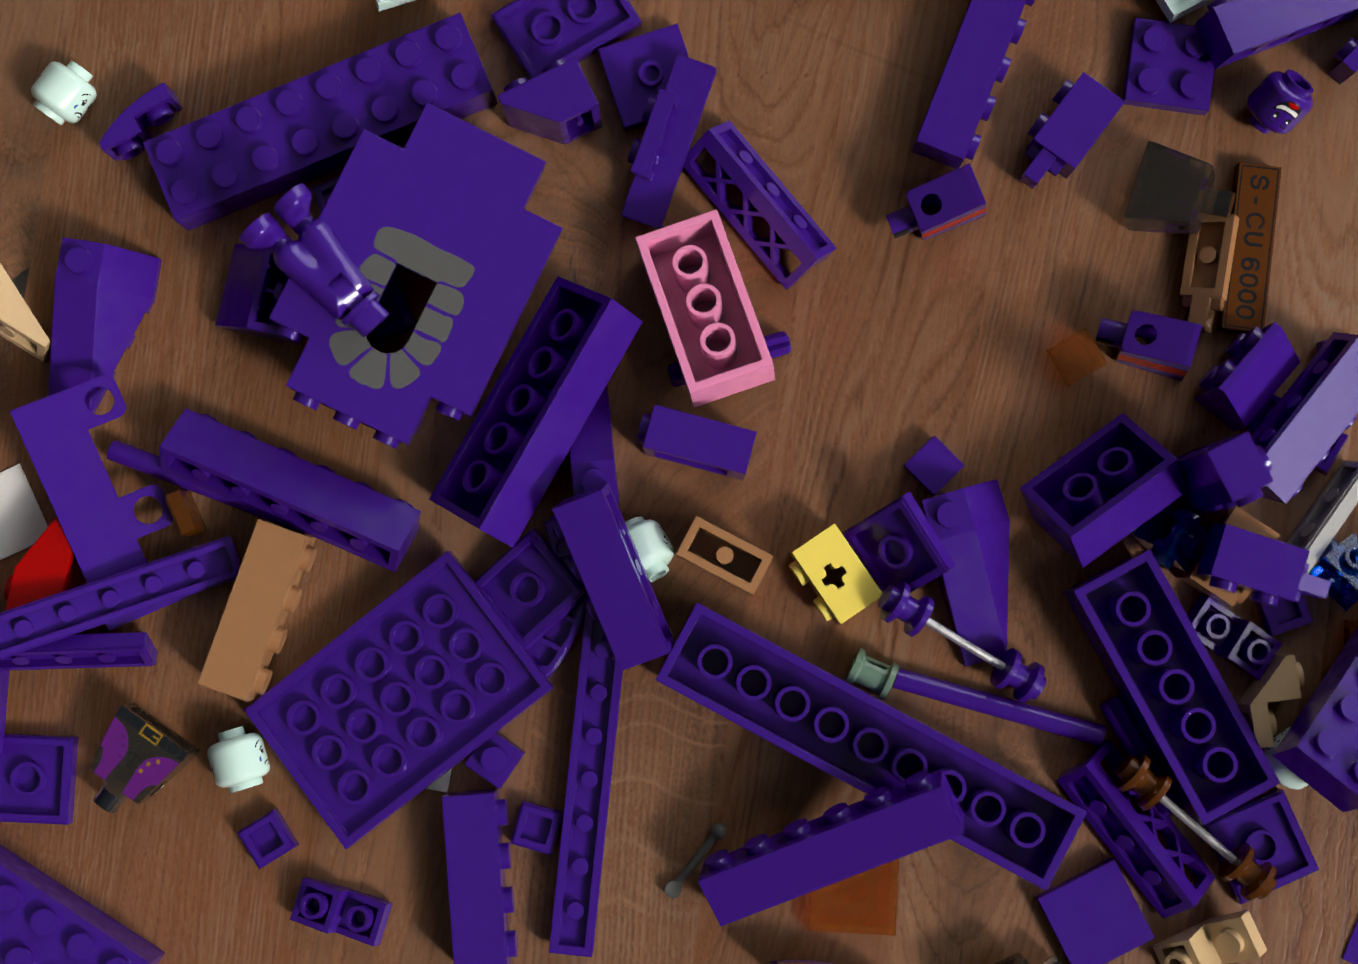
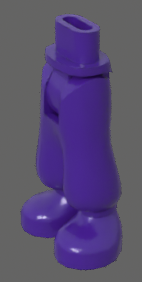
[239,183,389,338]

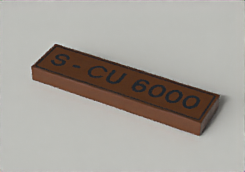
[1217,162,1282,334]

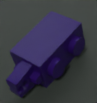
[1019,72,1125,189]
[1196,524,1331,607]

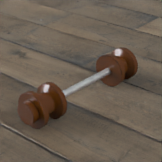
[1115,754,1277,900]

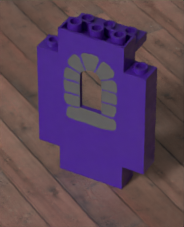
[269,102,562,449]

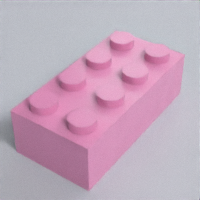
[635,209,775,408]

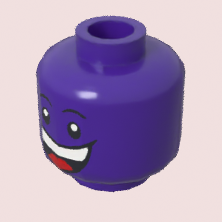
[1247,69,1313,134]

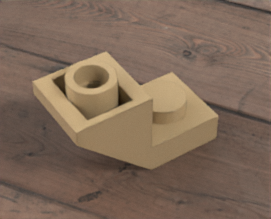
[1237,654,1304,748]
[1153,910,1267,964]

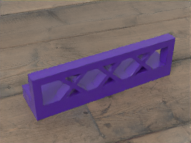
[683,120,837,290]
[1057,739,1216,919]

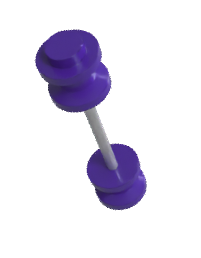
[878,581,1046,703]

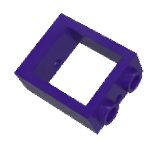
[637,404,757,481]

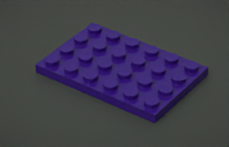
[244,551,555,849]

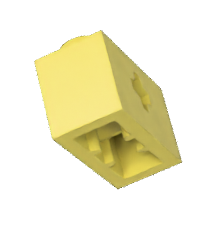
[788,523,882,624]

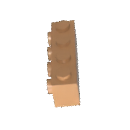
[197,519,317,702]

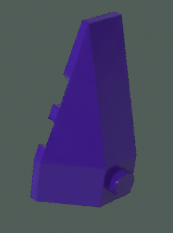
[48,237,162,414]
[917,479,1010,667]

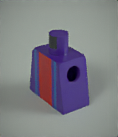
[885,163,986,240]
[1095,310,1202,381]

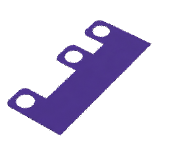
[10,375,200,631]

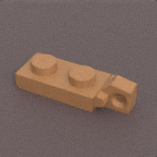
[1180,213,1239,333]

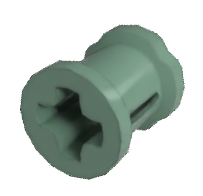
[844,648,900,700]

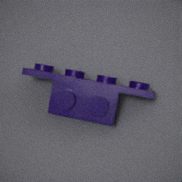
[621,54,717,229]

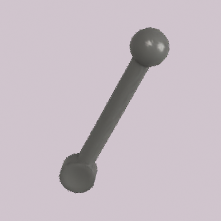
[665,823,727,898]

